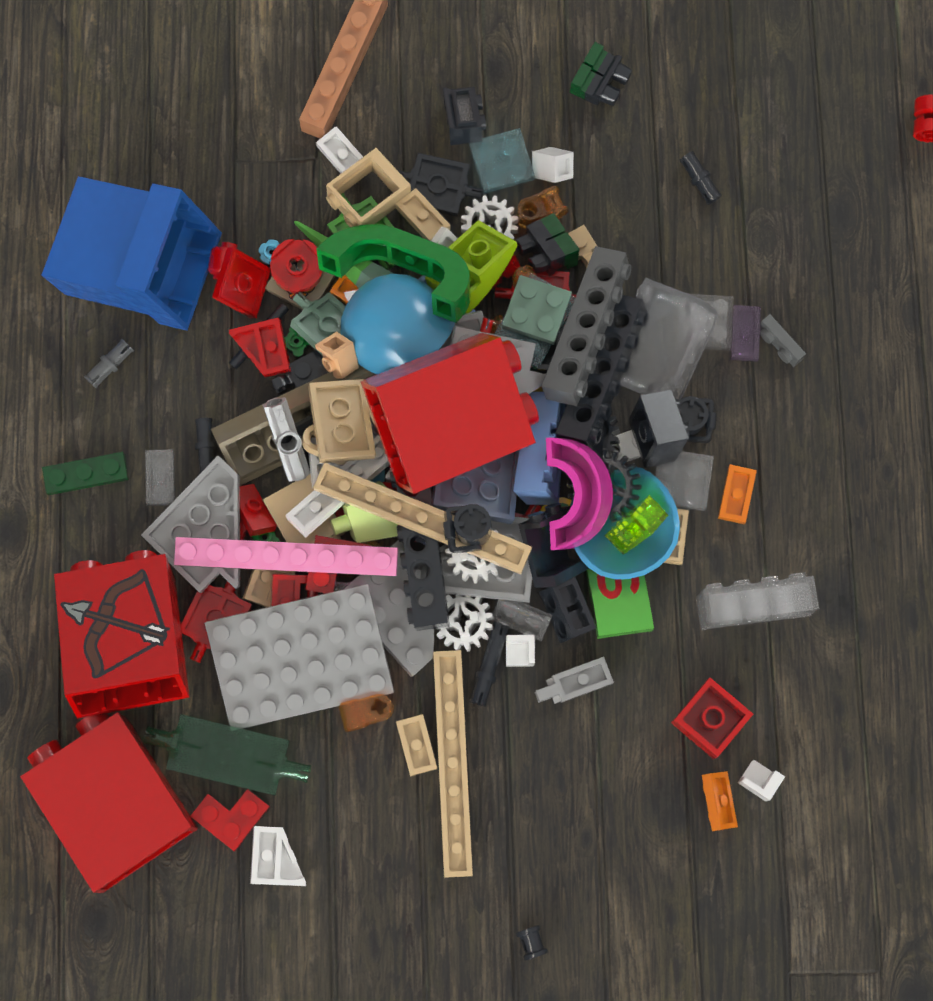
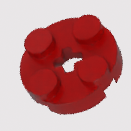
[270,239,324,294]

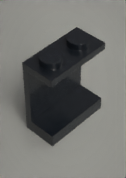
[518,503,589,588]

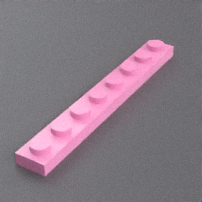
[174,537,399,576]

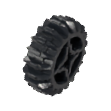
[567,448,642,523]

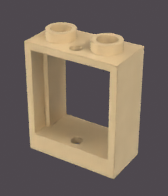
[326,148,411,227]

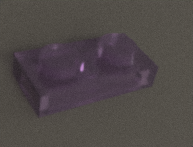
[730,305,761,361]

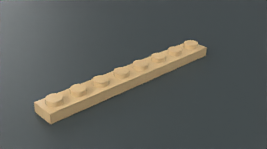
[313,462,532,574]
[433,650,473,878]

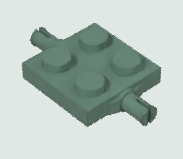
[290,292,345,356]

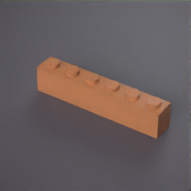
[299,0,388,138]

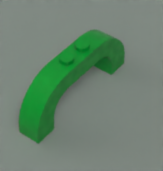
[316,224,471,323]

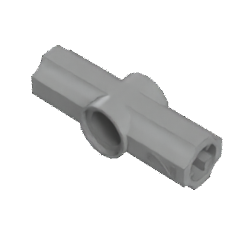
[263,397,310,481]

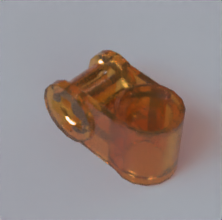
[516,186,569,229]
[338,694,394,732]

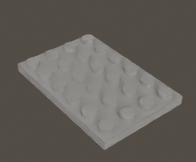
[205,583,394,731]

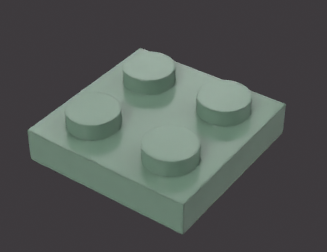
[502,275,572,345]

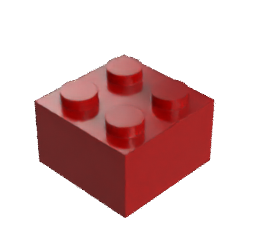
[671,678,753,759]

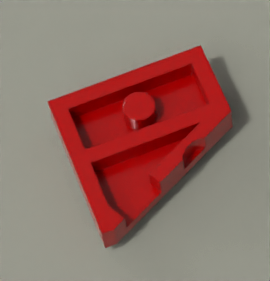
[229,317,291,378]

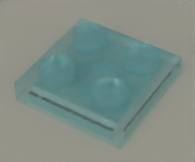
[469,128,535,194]

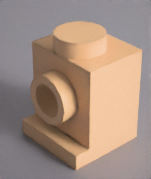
[315,331,359,379]

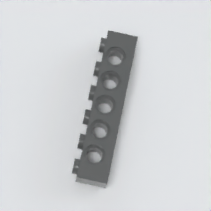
[542,246,631,406]

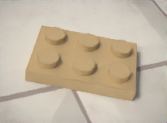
[308,379,376,463]

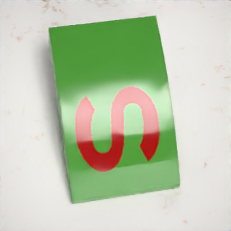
[586,568,654,639]

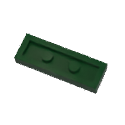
[42,452,129,496]

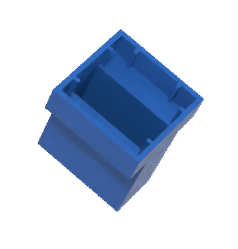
[41,176,222,331]

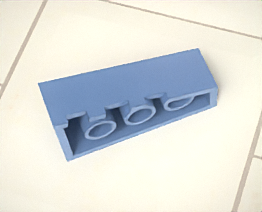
[513,392,566,505]

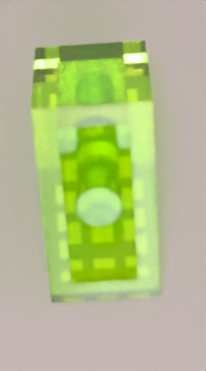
[604,495,668,555]

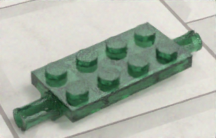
[143,714,311,796]

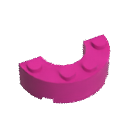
[546,438,613,550]

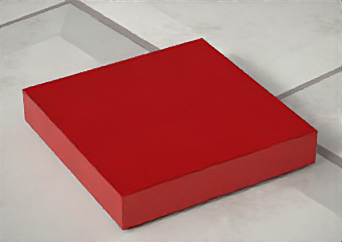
[212,247,271,318]

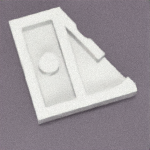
[250,826,306,886]

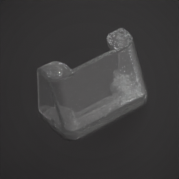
[601,277,718,401]

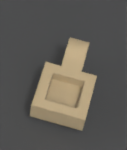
[568,225,597,269]

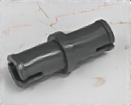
[84,339,134,388]

